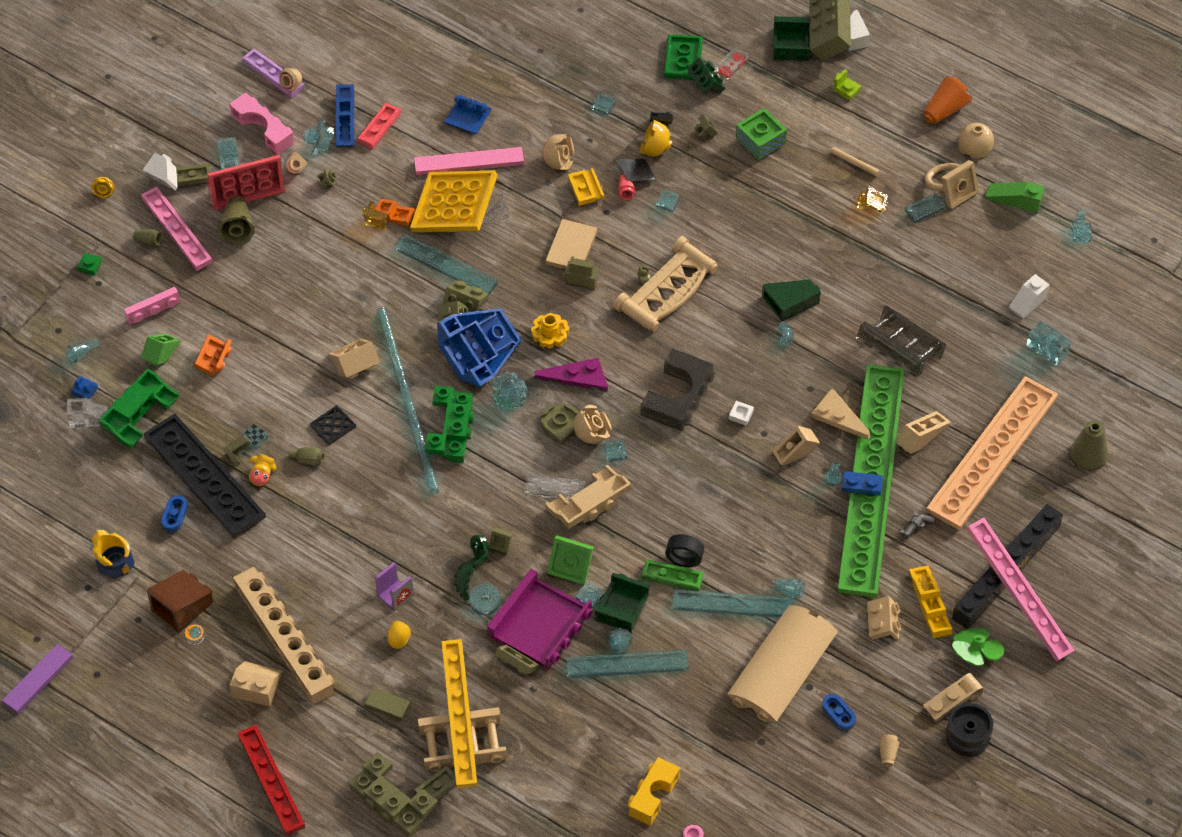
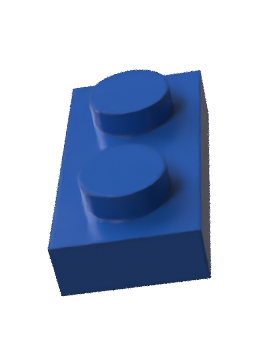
[842,471,883,496]

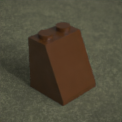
[147,570,213,633]

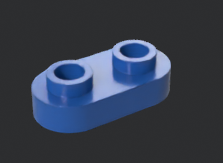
[161,495,188,532]
[822,694,856,731]

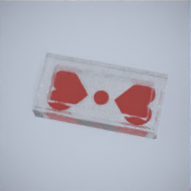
[715,47,750,79]

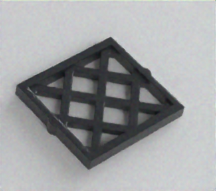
[309,405,356,445]

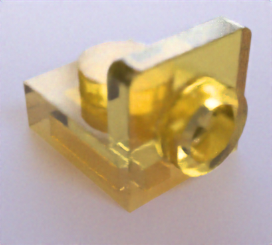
[857,187,888,213]
[362,201,388,230]

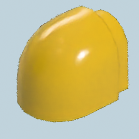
[387,621,411,649]

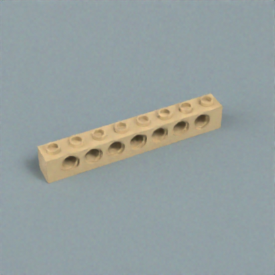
[233,567,335,705]

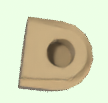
[286,152,308,174]

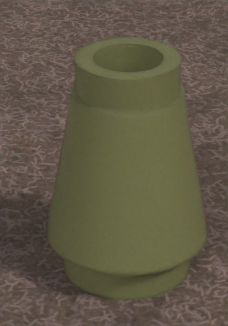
[133,229,162,247]

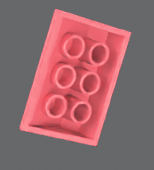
[207,155,285,210]

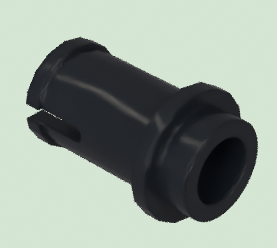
[650,111,673,126]

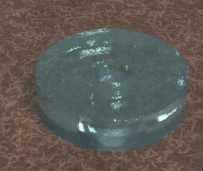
[469,584,501,615]

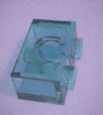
[1027,321,1071,365]

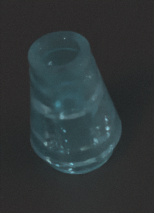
[774,577,805,599]

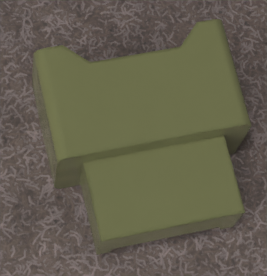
[565,256,599,290]

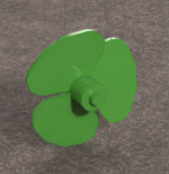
[952,628,1004,666]

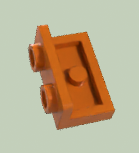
[193,334,232,377]

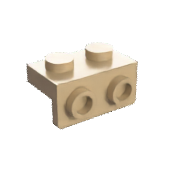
[867,596,901,640]

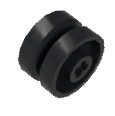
[946,703,994,757]

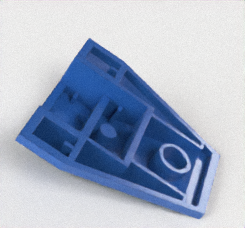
[437,308,521,387]

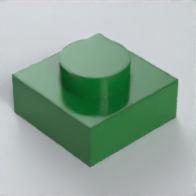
[77,253,102,276]

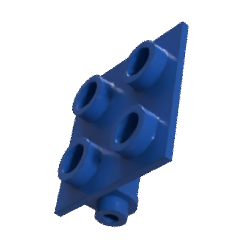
[444,94,492,134]

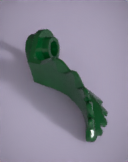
[454,535,488,601]

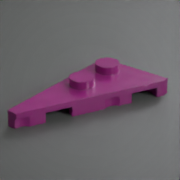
[534,358,608,391]

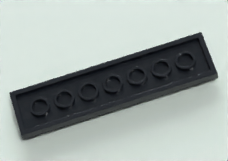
[143,414,266,538]

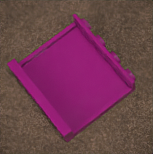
[487,569,593,670]

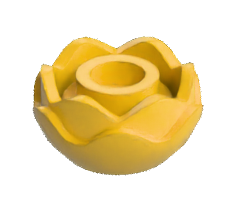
[91,177,114,198]

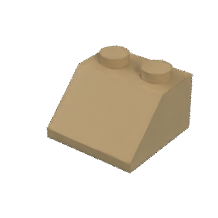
[328,339,380,379]
[229,661,283,707]

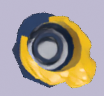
[92,530,135,578]

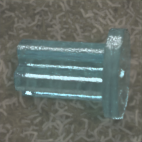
[825,463,843,486]

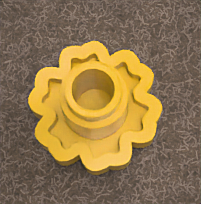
[531,313,569,349]

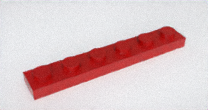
[238,725,305,836]

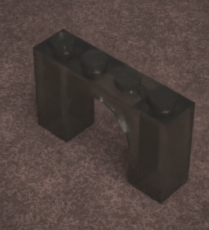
[640,348,715,431]

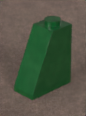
[762,279,821,322]

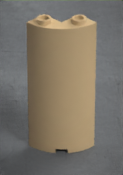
[727,605,838,722]

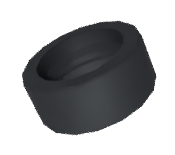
[665,534,705,567]

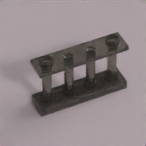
[856,305,946,378]

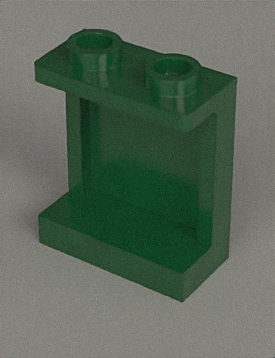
[773,16,809,61]
[595,573,650,633]

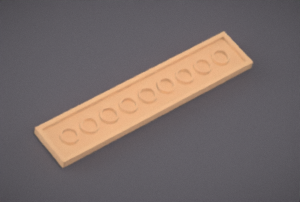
[926,376,1058,531]

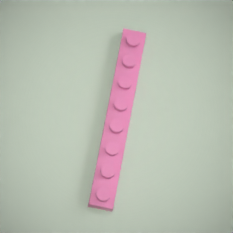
[966,518,1074,662]

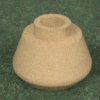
[279,68,302,92]

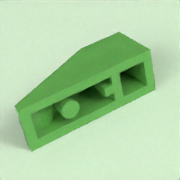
[985,182,1045,214]

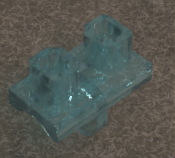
[302,120,334,155]

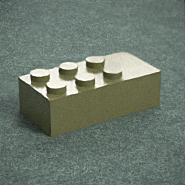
[809,0,851,61]

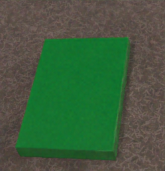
[664,34,703,80]

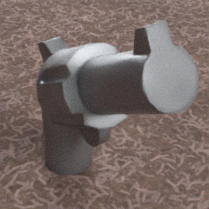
[900,511,934,539]

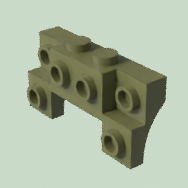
[349,752,438,837]

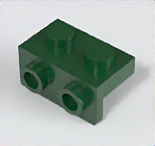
[687,57,726,94]

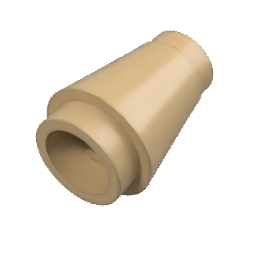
[879,735,899,767]

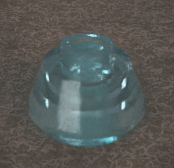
[606,628,632,654]

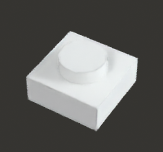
[729,401,754,426]

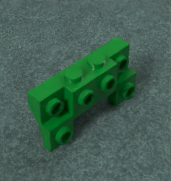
[99,368,179,449]
[425,386,474,463]

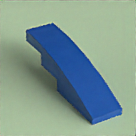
[336,84,355,147]

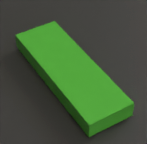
[641,559,704,592]

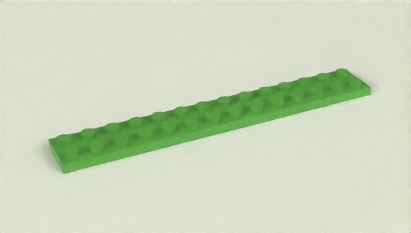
[837,364,905,598]

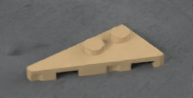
[812,389,870,440]

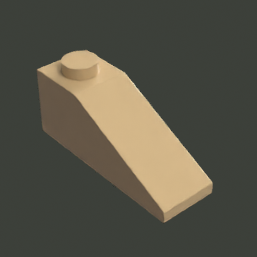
[896,411,951,454]

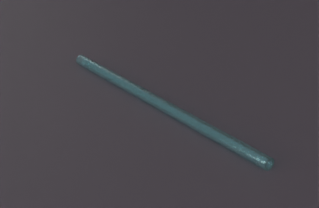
[377,308,440,494]

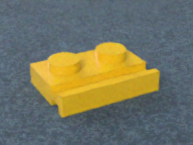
[568,168,604,206]

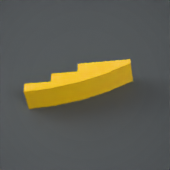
[909,566,952,638]

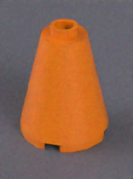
[923,75,972,124]

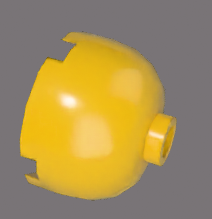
[639,120,672,157]

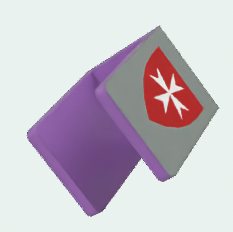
[375,562,414,611]

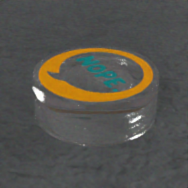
[184,624,205,645]

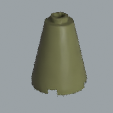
[218,196,255,245]
[1070,421,1108,471]

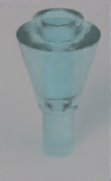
[66,338,100,363]

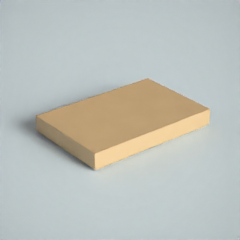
[546,219,597,269]

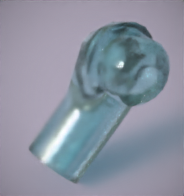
[777,321,794,347]

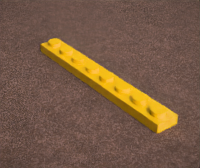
[442,639,477,789]

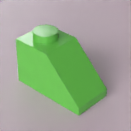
[141,333,180,366]

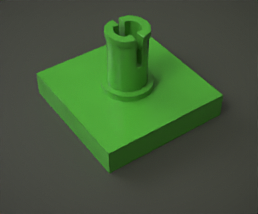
[547,535,594,585]

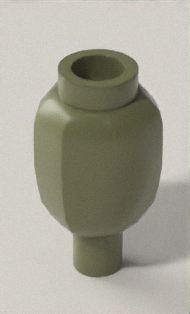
[289,447,325,466]

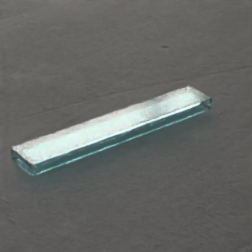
[395,234,498,296]
[673,589,793,618]
[566,650,689,678]

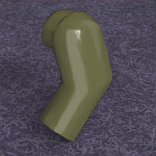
[637,266,651,285]

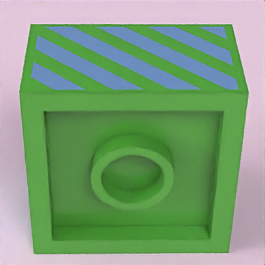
[736,108,787,160]

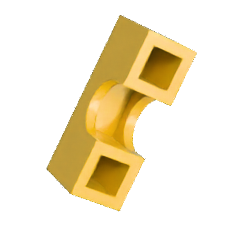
[627,757,680,826]

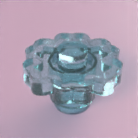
[492,372,527,411]

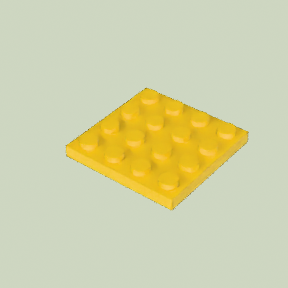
[410,170,498,232]

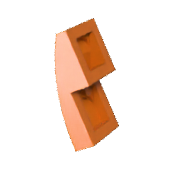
[373,199,415,227]

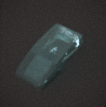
[217,137,239,170]

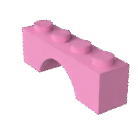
[229,93,294,155]

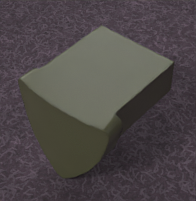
[224,434,252,467]

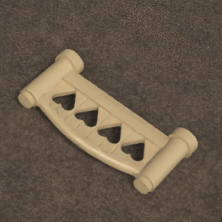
[613,236,718,332]

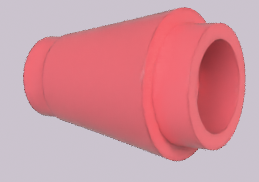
[618,174,636,200]

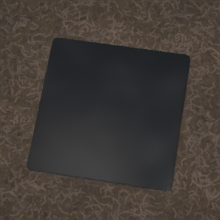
[617,159,656,181]

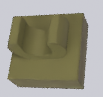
[694,114,719,139]
[489,528,513,554]

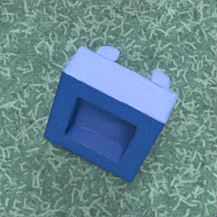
[71,376,98,402]

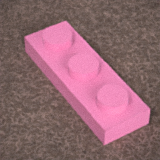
[124,287,180,326]

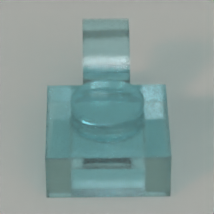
[1072,210,1092,242]

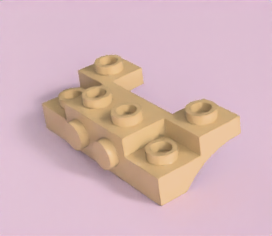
[545,464,631,530]

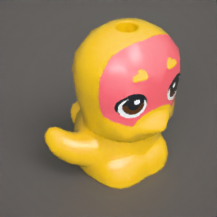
[249,454,276,486]

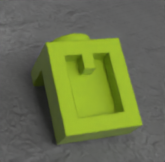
[833,69,861,101]

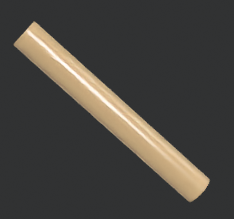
[830,147,880,177]

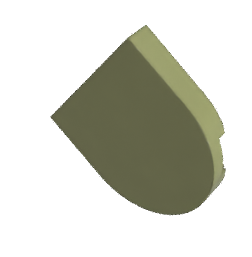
[541,404,579,445]

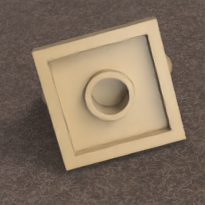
[925,160,979,209]

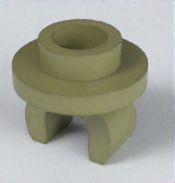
[317,169,337,188]

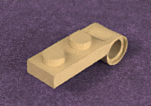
[923,673,984,723]

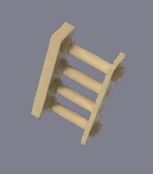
[418,707,507,772]

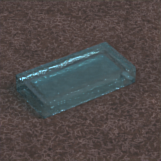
[904,193,946,223]

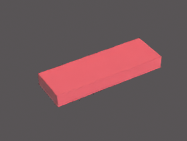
[357,103,401,149]

